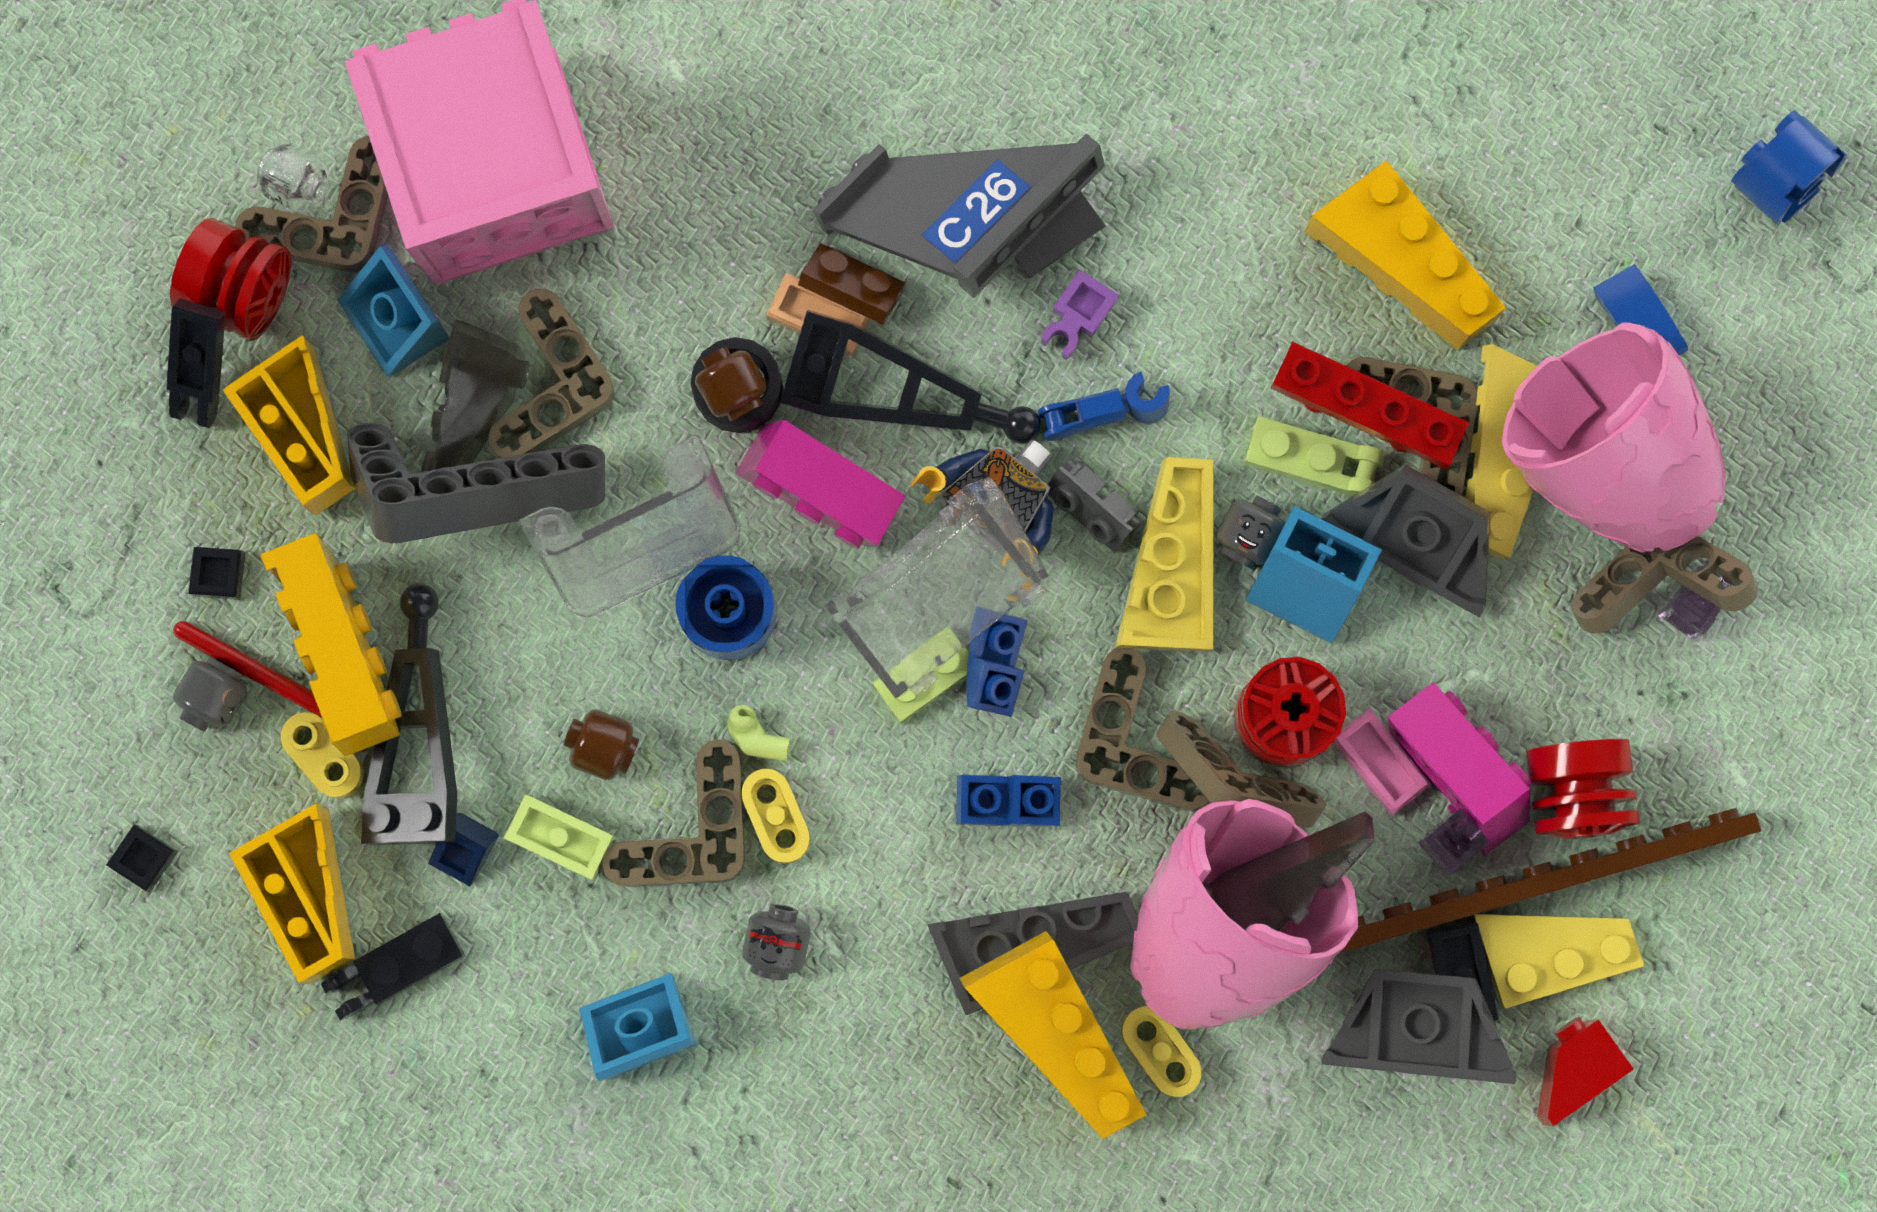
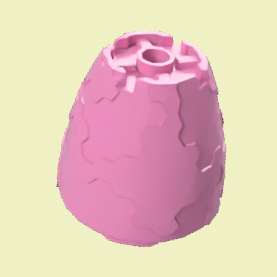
[1502,323,1726,553]
[1130,799,1358,1030]

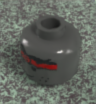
[742,904,811,980]

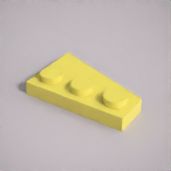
[1470,914,1645,1009]

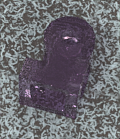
[1658,559,1736,641]
[1417,808,1490,875]

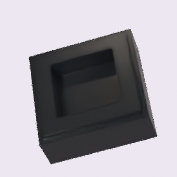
[188,547,246,600]
[106,824,178,892]

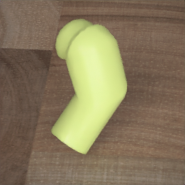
[727,705,790,761]

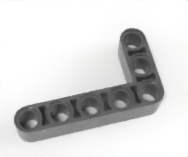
[347,422,605,543]

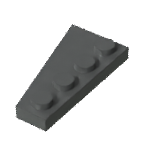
[927,892,1138,1016]

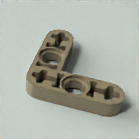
[235,136,388,272]
[489,289,614,458]
[1346,357,1478,495]
[1571,536,1758,634]
[1076,648,1209,811]
[1157,711,1326,827]
[602,739,745,887]

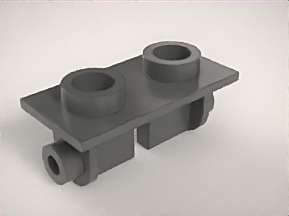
[1047,458,1143,553]

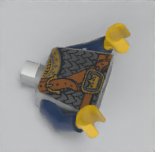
[910,439,1054,578]

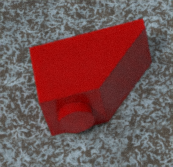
[1537,1017,1634,1126]

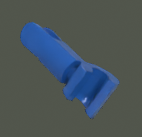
[1038,371,1170,441]

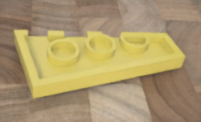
[1466,344,1537,559]
[1115,457,1213,652]

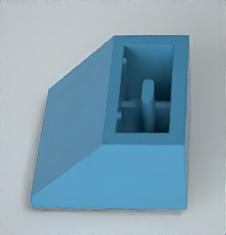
[1245,506,1382,644]

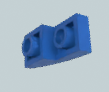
[1593,264,1688,355]
[966,607,1028,717]
[956,775,1061,826]

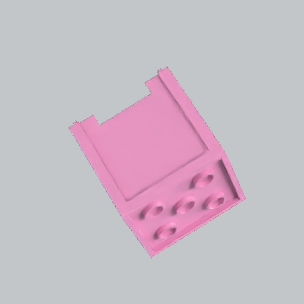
[344,0,615,285]

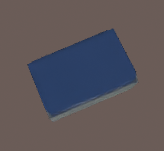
[428,813,499,887]

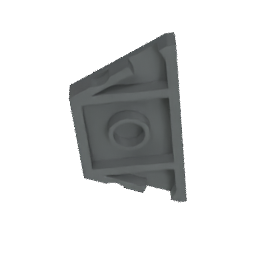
[1321,465,1491,618]
[1322,969,1517,1084]

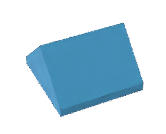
[337,244,451,376]
[580,973,698,1081]

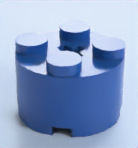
[1731,110,1847,225]
[675,555,777,660]

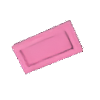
[1333,708,1431,816]

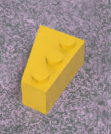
[222,335,355,516]
[229,803,355,984]

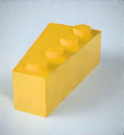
[1304,160,1506,350]
[260,533,402,757]
[959,931,1147,1139]

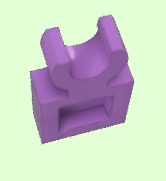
[1041,269,1119,360]

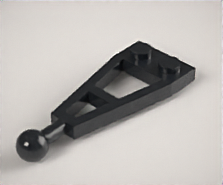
[780,310,1041,444]
[361,583,458,846]

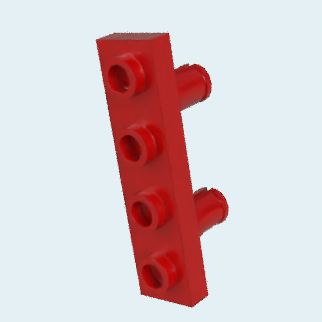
[1270,341,1469,469]

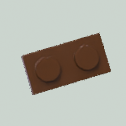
[798,243,905,325]

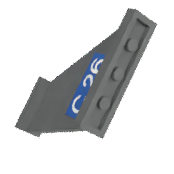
[813,134,1105,298]

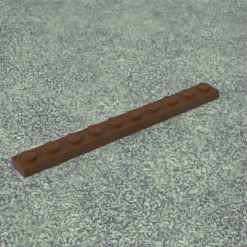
[1339,807,1761,953]

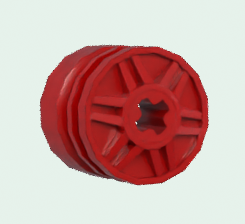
[170,218,292,341]
[1234,657,1346,768]
[1526,739,1640,839]

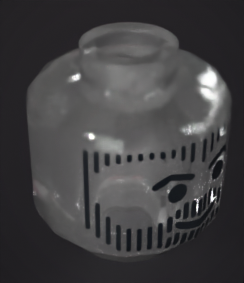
[257,143,331,213]

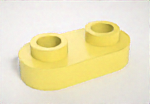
[281,712,364,798]
[742,769,810,864]
[1121,1006,1201,1097]

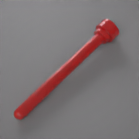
[173,621,368,752]

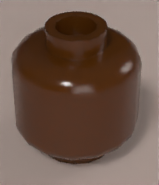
[695,346,767,422]
[563,709,639,780]

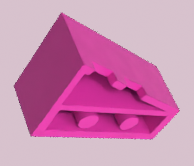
[735,420,906,549]
[1388,682,1531,856]

